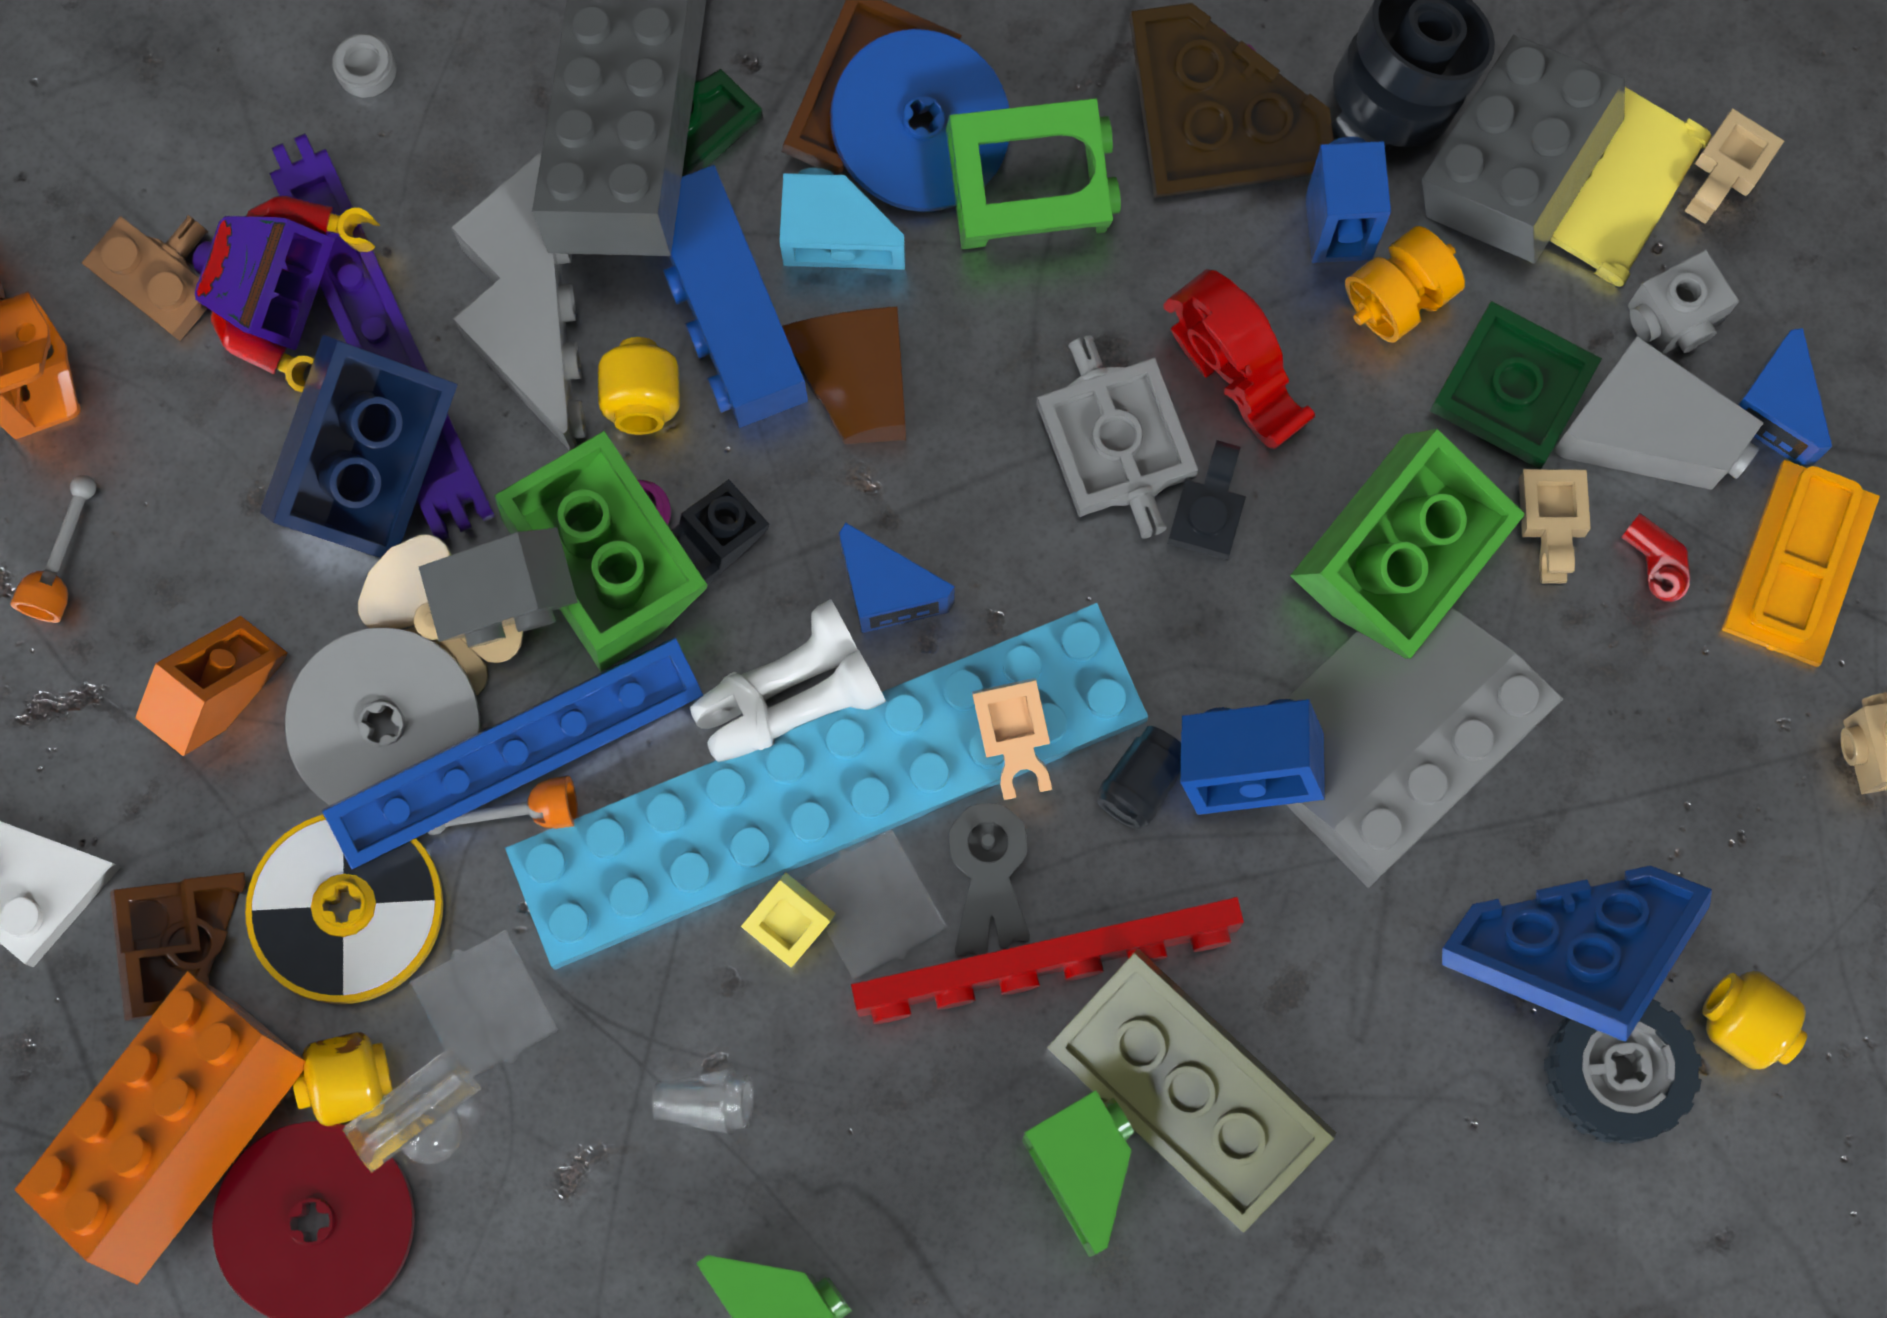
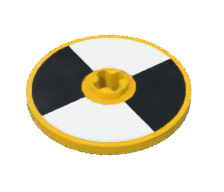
[245,815,443,1004]

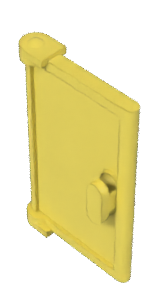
[1549,87,1712,287]

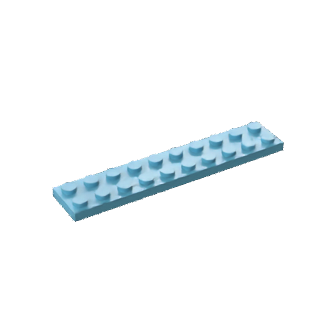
[505,603,1148,970]

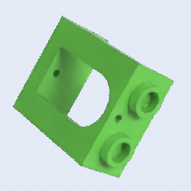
[946,98,1121,249]

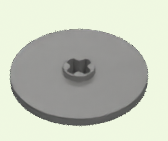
[285,628,480,805]

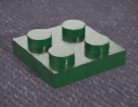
[1430,301,1602,470]

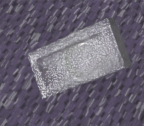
[343,1048,482,1173]

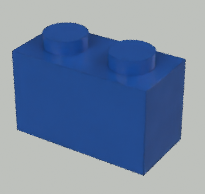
[1305,137,1391,263]
[1180,699,1325,815]

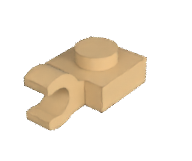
[1685,108,1784,224]
[1519,469,1591,584]

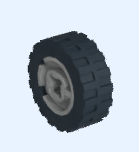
[1544,999,1702,1144]

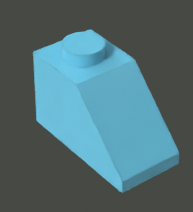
[780,168,906,270]

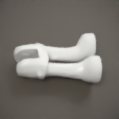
[690,599,886,762]

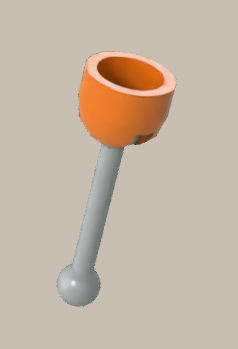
[10,475,96,623]
[427,776,579,835]

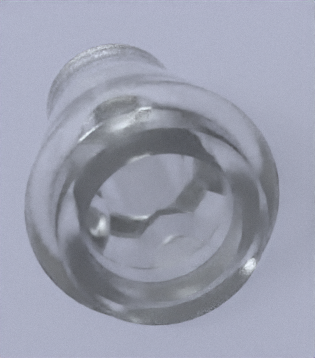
[652,1068,754,1135]

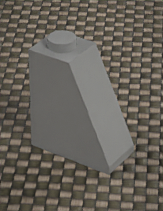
[1553,337,1763,490]

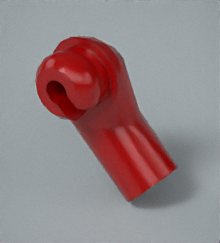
[1621,513,1690,602]

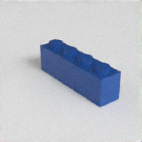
[663,165,808,428]

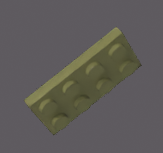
[1047,949,1336,1233]

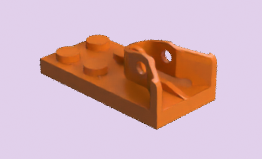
[0,282,81,440]

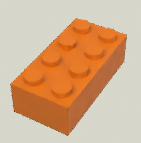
[14,971,305,1285]

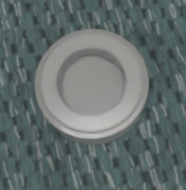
[332,33,397,98]

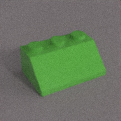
[1290,429,1525,659]
[494,431,707,672]

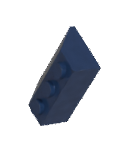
[260,335,458,558]

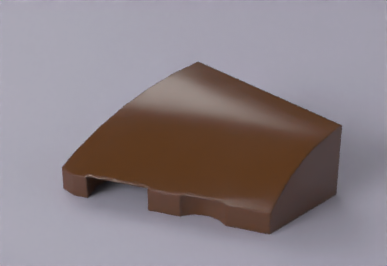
[782,306,906,444]
[110,872,246,1021]

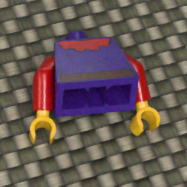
[193,195,380,393]

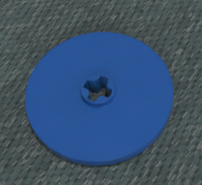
[830,29,1009,211]

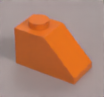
[135,615,288,756]

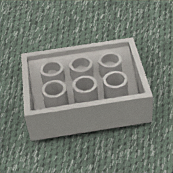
[1285,607,1563,888]

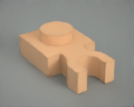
[972,678,1052,800]

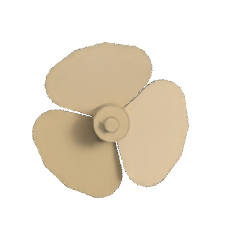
[358,535,523,696]

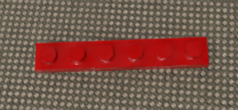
[851,897,1244,1024]

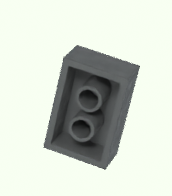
[1422,34,1625,264]

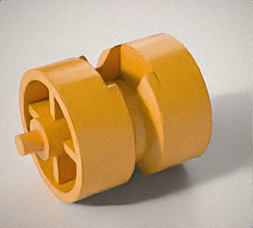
[1345,226,1465,343]

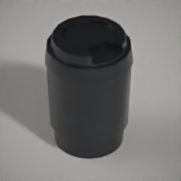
[1097,726,1181,829]

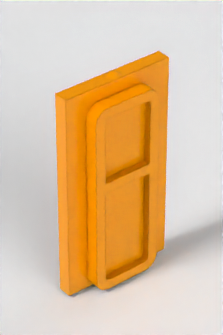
[1721,460,1880,667]

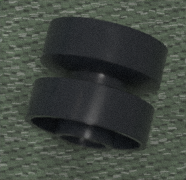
[1333,0,1495,147]

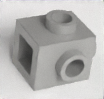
[1627,250,1739,354]

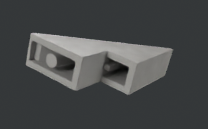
[451,152,586,451]

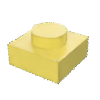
[741,872,836,968]

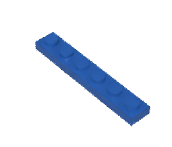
[322,638,703,869]

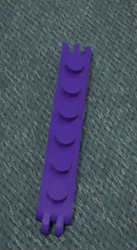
[269,133,496,541]

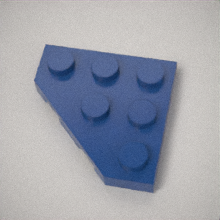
[1442,865,1712,1042]

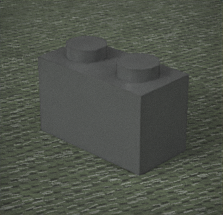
[419,527,578,648]

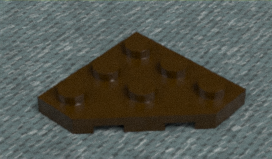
[1129,3,1334,198]

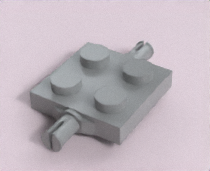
[1037,335,1198,538]

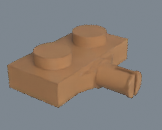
[81,215,209,341]

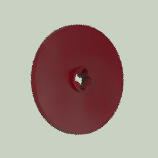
[212,1121,415,1318]

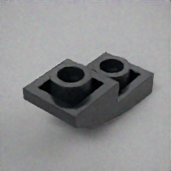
[671,479,770,585]

